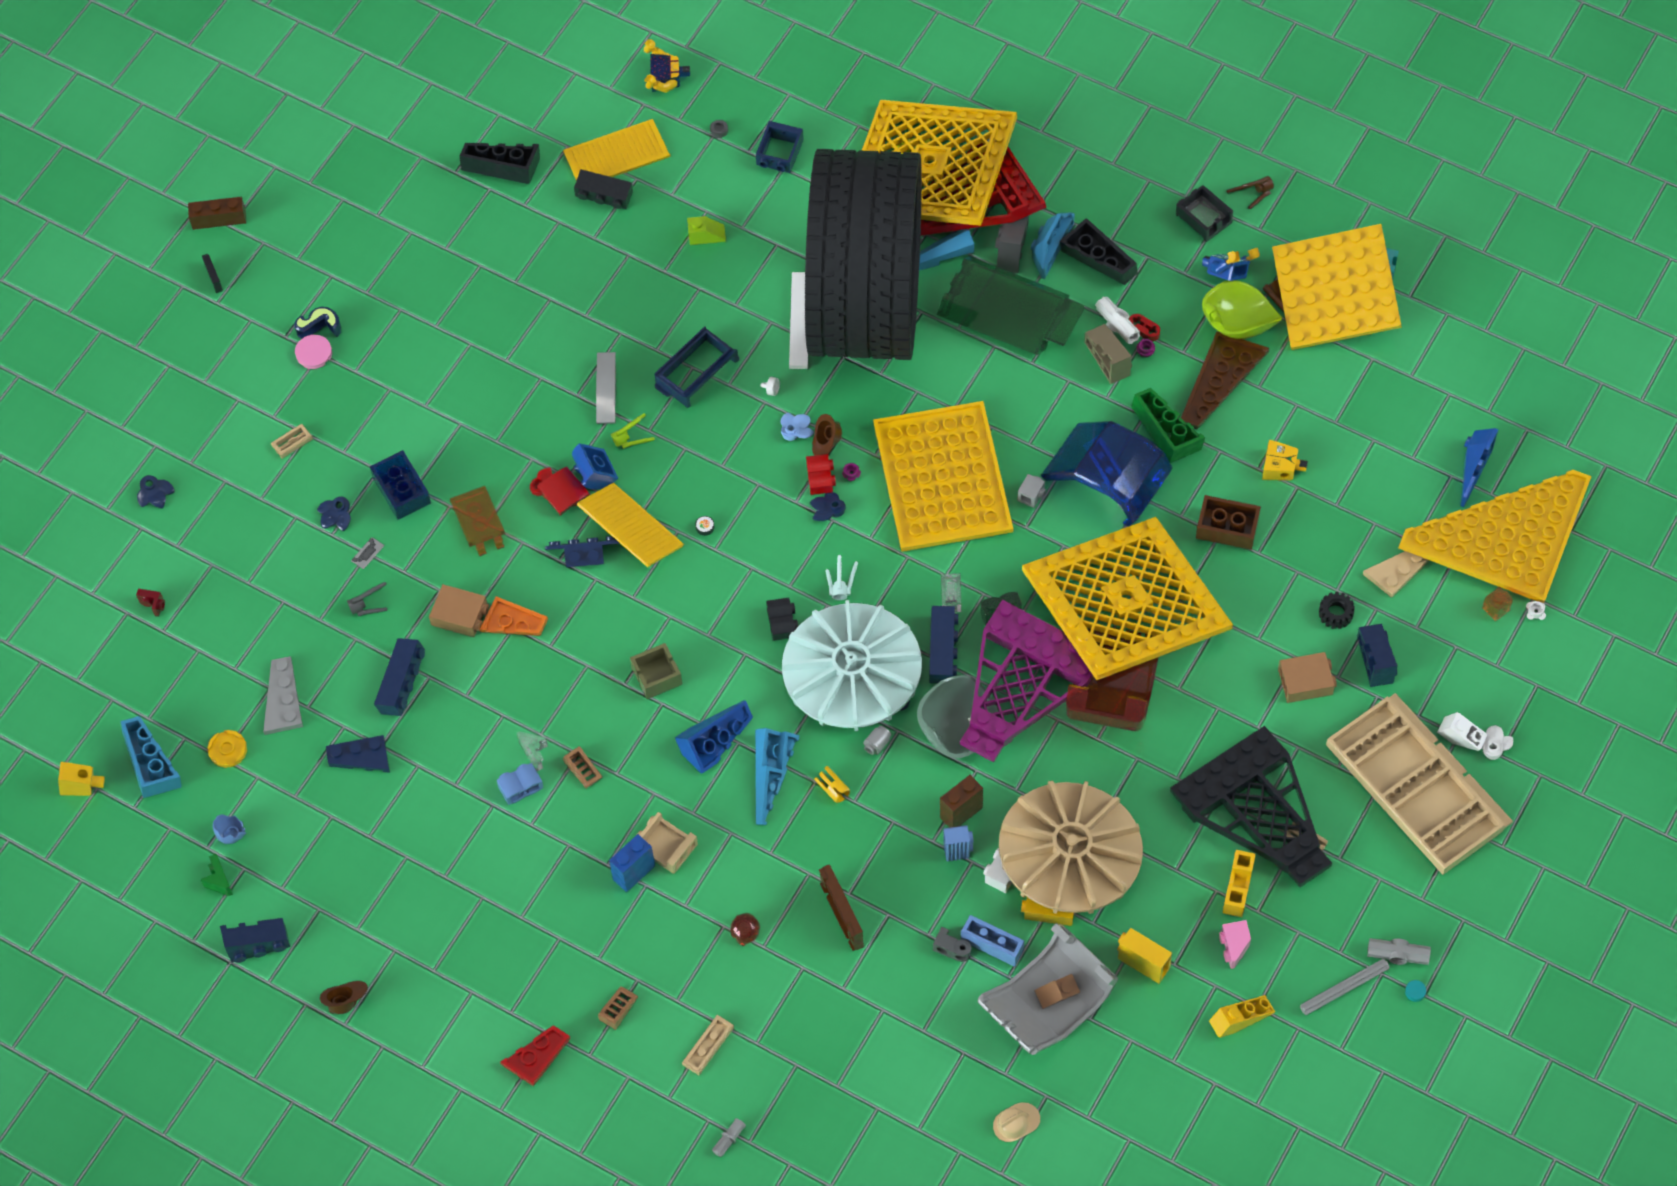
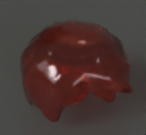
[730,913,760,946]

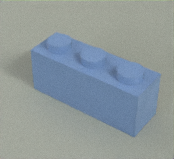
[961,915,1024,967]

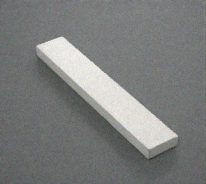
[789,272,808,369]

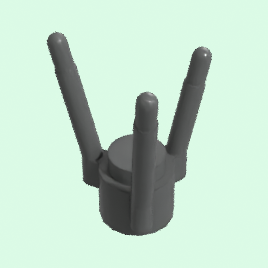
[347,582,387,616]

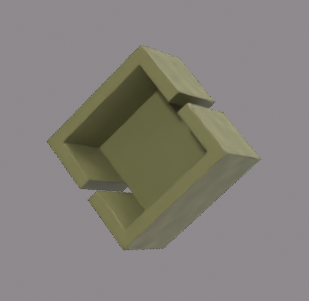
[630,643,682,699]

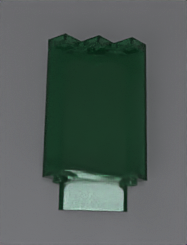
[937,256,1085,355]

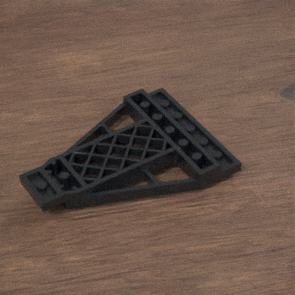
[1170,726,1332,887]

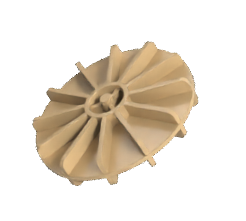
[999,780,1143,914]

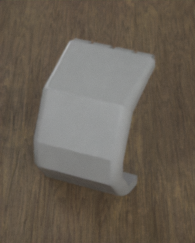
[978,923,1118,1055]

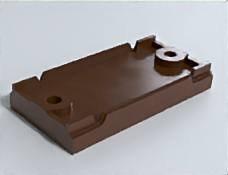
[819,864,864,951]

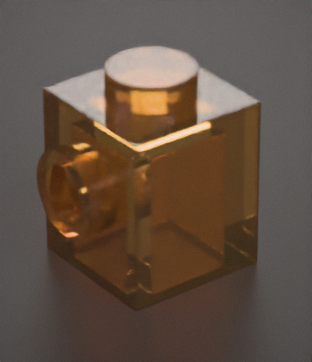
[1482,587,1513,621]

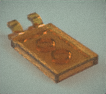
[450,486,505,556]

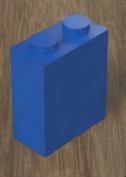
[609,834,655,892]

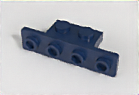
[545,536,619,567]

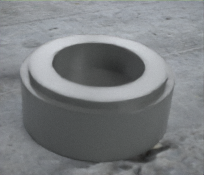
[710,120,728,138]

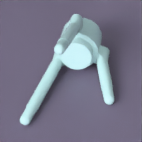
[826,555,858,600]

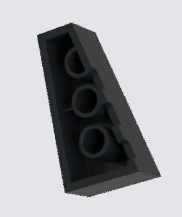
[460,143,540,184]
[1060,218,1138,285]

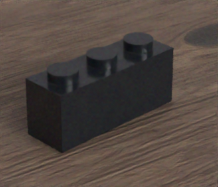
[574,169,633,210]

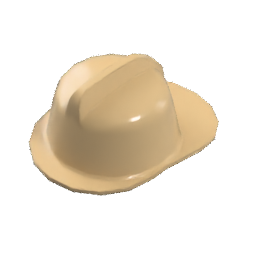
[993,1102,1040,1142]

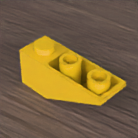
[1209,995,1275,1038]

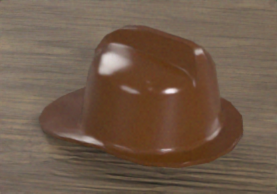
[812,414,842,456]
[320,981,368,1014]

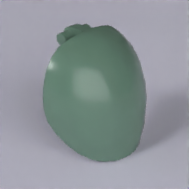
[917,675,1000,758]

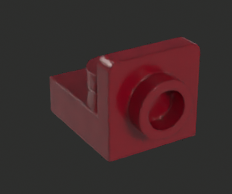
[136,588,165,617]

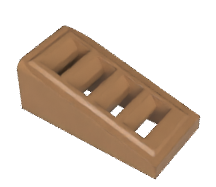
[563,746,602,789]
[598,986,638,1030]

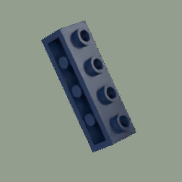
[929,606,959,683]
[374,638,425,716]

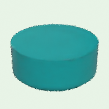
[1405,980,1426,1002]

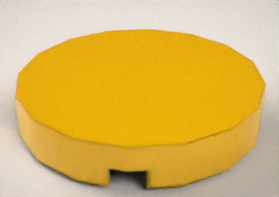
[207,730,247,768]

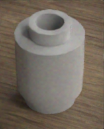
[863,726,891,755]

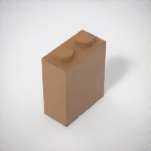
[429,584,489,637]
[1278,652,1337,703]

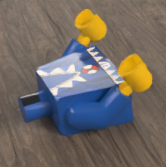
[1202,248,1260,281]

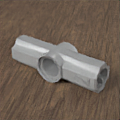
[1367,938,1431,965]

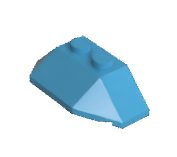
[1031,212,1075,279]

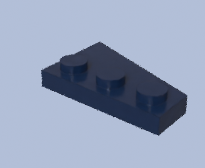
[326,735,390,773]

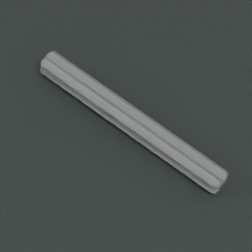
[1300,959,1390,1015]

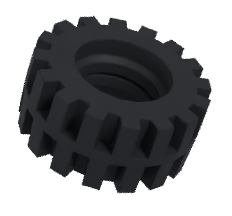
[1319,592,1355,629]

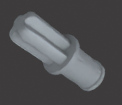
[712,1118,746,1157]

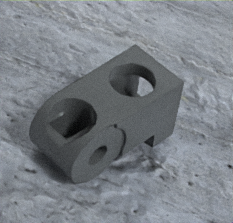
[933,927,971,962]

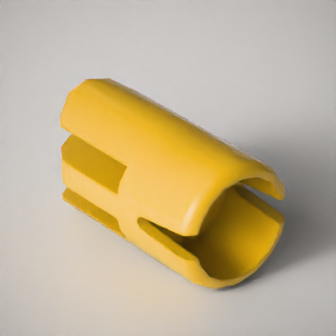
[814,766,850,803]

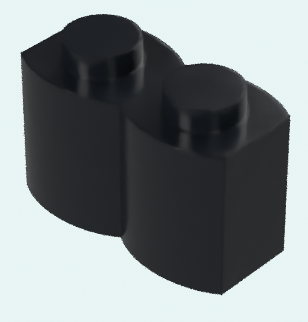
[766,597,798,641]

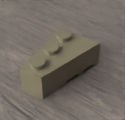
[1085,324,1132,384]

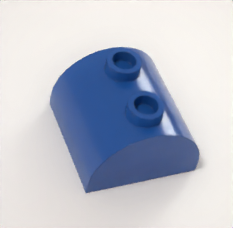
[572,443,618,490]

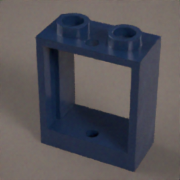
[756,121,804,173]

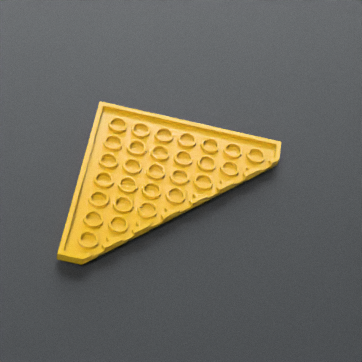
[1398,470,1591,603]

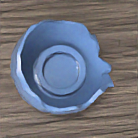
[213,814,246,844]

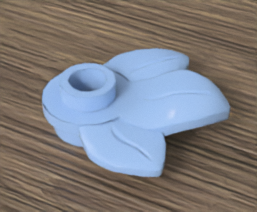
[780,413,814,441]

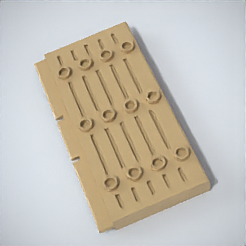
[1326,693,1513,875]

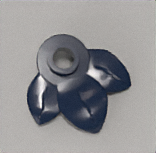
[137,475,175,509]
[810,492,846,521]
[317,497,351,531]

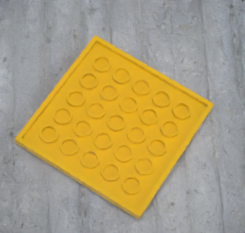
[1272,224,1402,350]

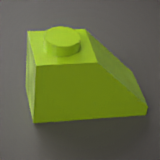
[687,216,726,245]

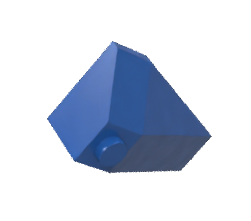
[1460,428,1498,507]
[675,700,753,773]

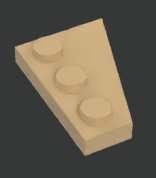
[1363,551,1429,598]

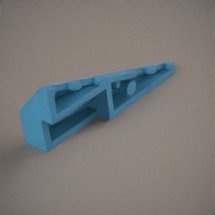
[919,229,974,271]
[755,728,799,825]

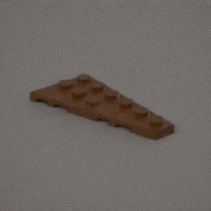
[1181,331,1269,430]

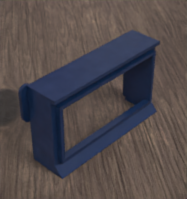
[654,326,739,408]

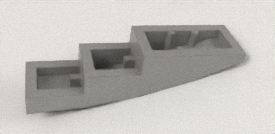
[596,352,616,424]

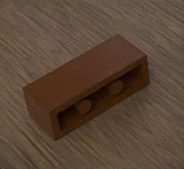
[188,196,246,230]

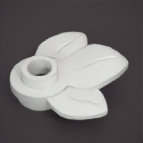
[1481,725,1513,760]

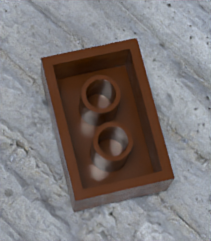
[1196,495,1261,550]

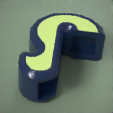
[294,306,341,339]

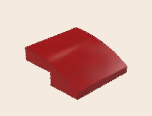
[537,467,590,516]

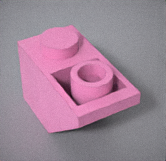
[1219,920,1251,969]

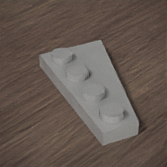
[263,656,303,735]

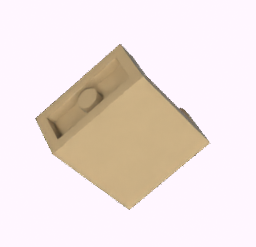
[637,812,698,874]

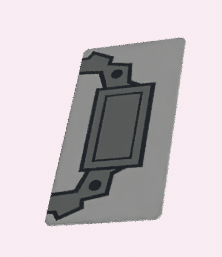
[351,537,384,569]

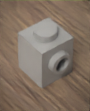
[1017,474,1046,508]

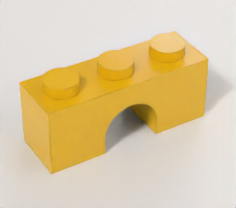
[1223,850,1256,917]

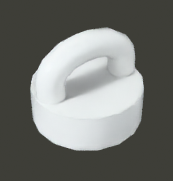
[760,377,780,396]

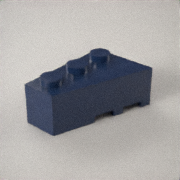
[1357,624,1398,687]
[220,918,290,963]

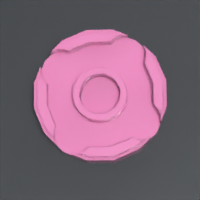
[295,335,332,369]

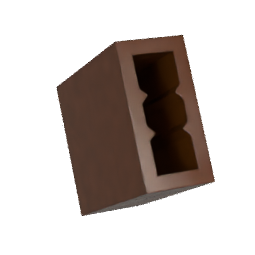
[940,775,983,828]

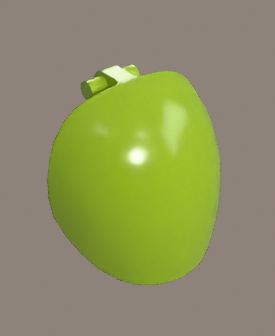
[1202,280,1282,339]

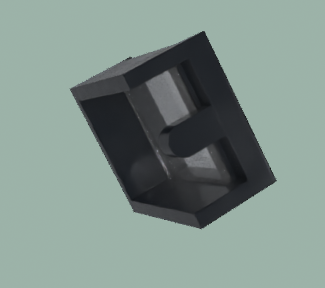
[1176,185,1233,242]

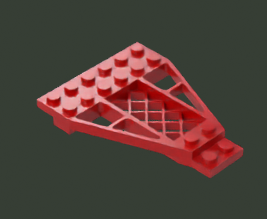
[921,143,1047,236]

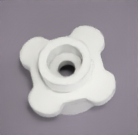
[1526,601,1546,620]

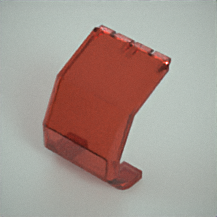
[1066,627,1159,731]

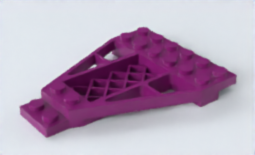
[960,600,1093,762]

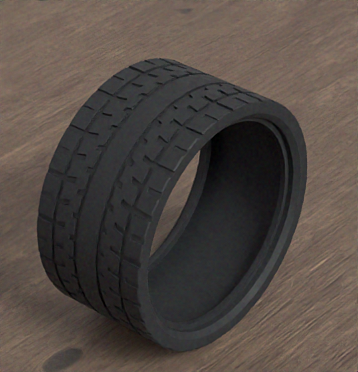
[805,149,922,360]

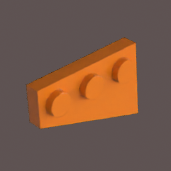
[479,596,548,636]

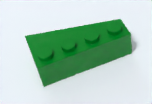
[1131,388,1205,463]

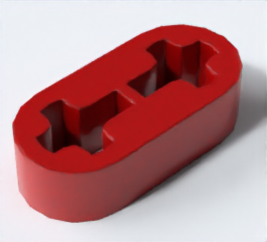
[1129,314,1160,342]

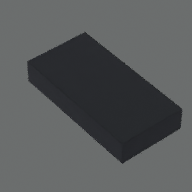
[202,254,223,293]

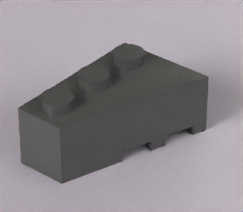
[995,213,1029,273]

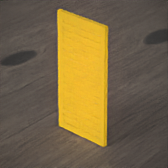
[563,119,670,180]
[577,482,684,567]

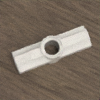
[1095,297,1140,344]

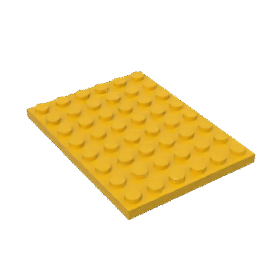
[873,401,1013,552]

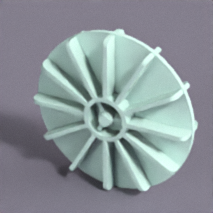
[782,600,922,731]

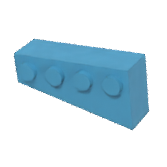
[120,716,181,798]

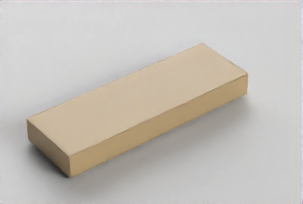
[682,1015,734,1075]

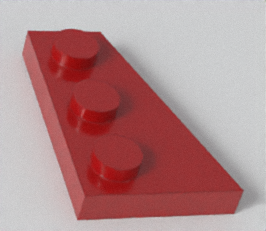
[500,1025,570,1087]

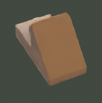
[1034,974,1080,1009]

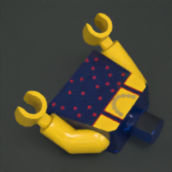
[644,39,690,93]

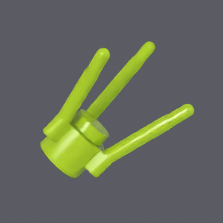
[611,413,655,449]

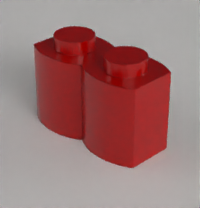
[806,454,836,495]

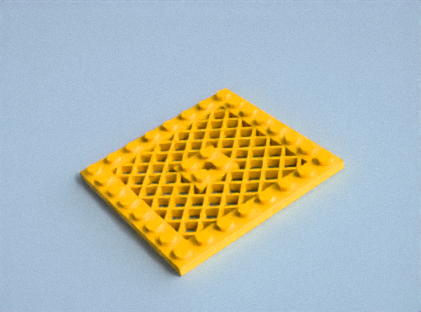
[862,100,1018,226]
[1022,517,1233,680]

